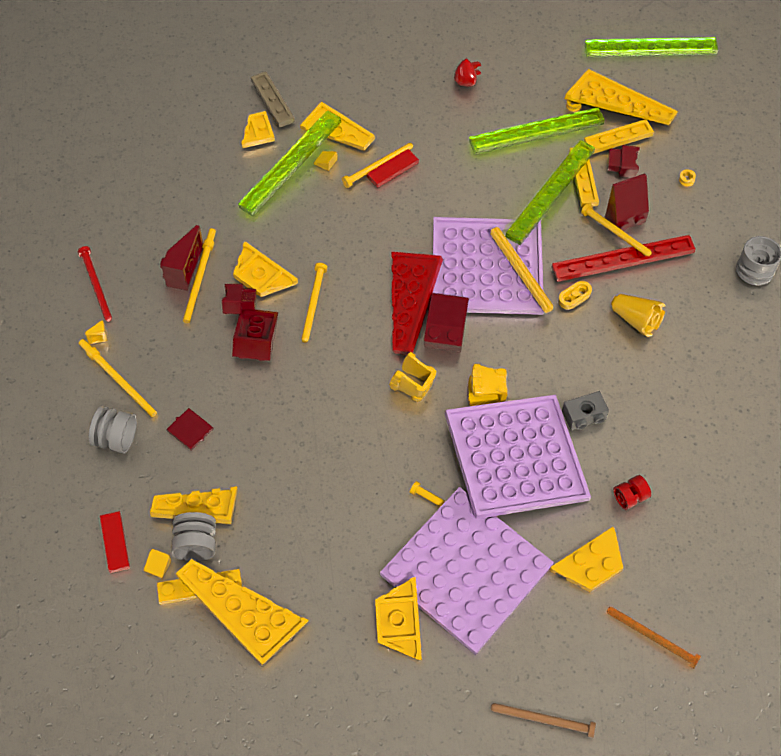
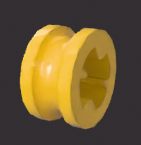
[566,100,582,112]
[679,169,696,187]

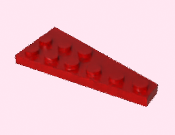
[391,251,443,355]

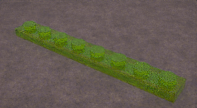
[585,37,718,57]
[469,108,605,154]
[238,110,341,216]
[505,140,595,246]

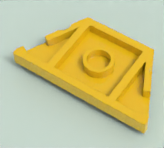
[233,242,298,297]
[550,527,623,592]
[375,577,422,660]

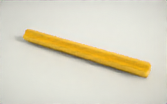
[490,227,554,313]

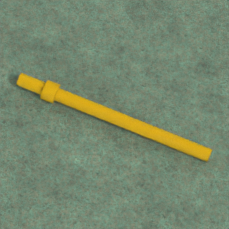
[183,228,216,323]
[78,339,157,417]

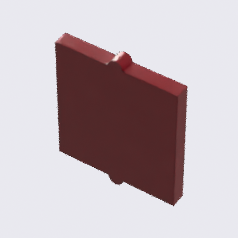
[166,408,214,450]

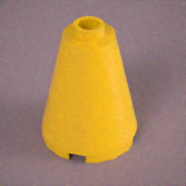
[611,294,665,337]

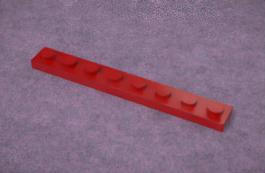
[551,235,696,282]

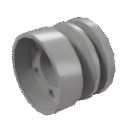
[736,236,781,286]
[89,406,137,454]
[171,512,216,562]

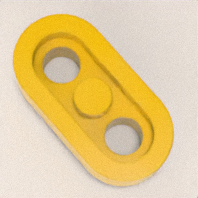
[558,281,592,310]

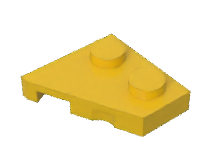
[241,111,275,148]

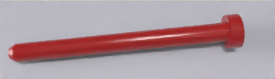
[77,246,112,322]

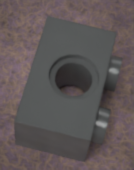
[562,391,609,430]

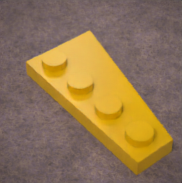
[300,101,375,151]
[150,486,238,524]

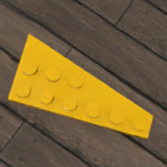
[564,69,678,125]
[176,559,309,666]

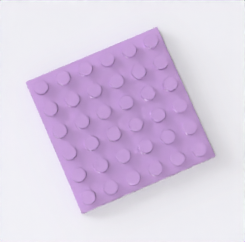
[433,217,544,315]
[445,395,591,519]
[380,487,554,655]

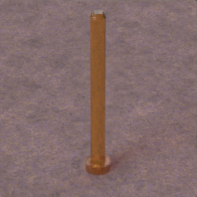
[606,607,701,669]

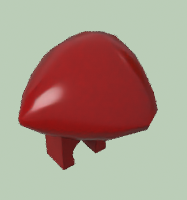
[454,58,481,87]

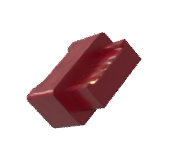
[607,145,640,178]
[222,284,257,314]

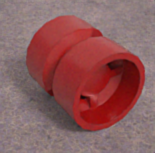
[613,475,652,510]

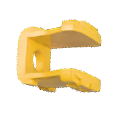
[389,352,436,402]
[467,364,508,406]

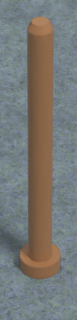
[491,703,596,738]

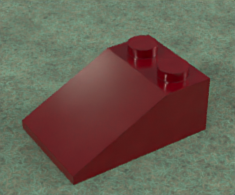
[605,173,649,231]
[160,225,203,291]
[424,293,469,352]
[232,310,278,361]

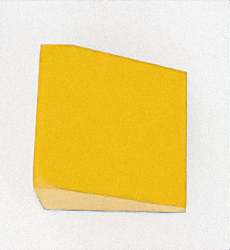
[314,151,338,171]
[85,320,108,344]
[144,548,172,579]

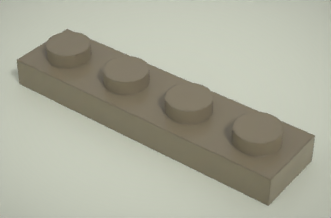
[251,71,295,128]

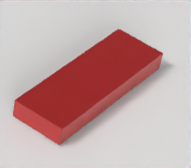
[367,149,419,188]
[100,511,130,574]

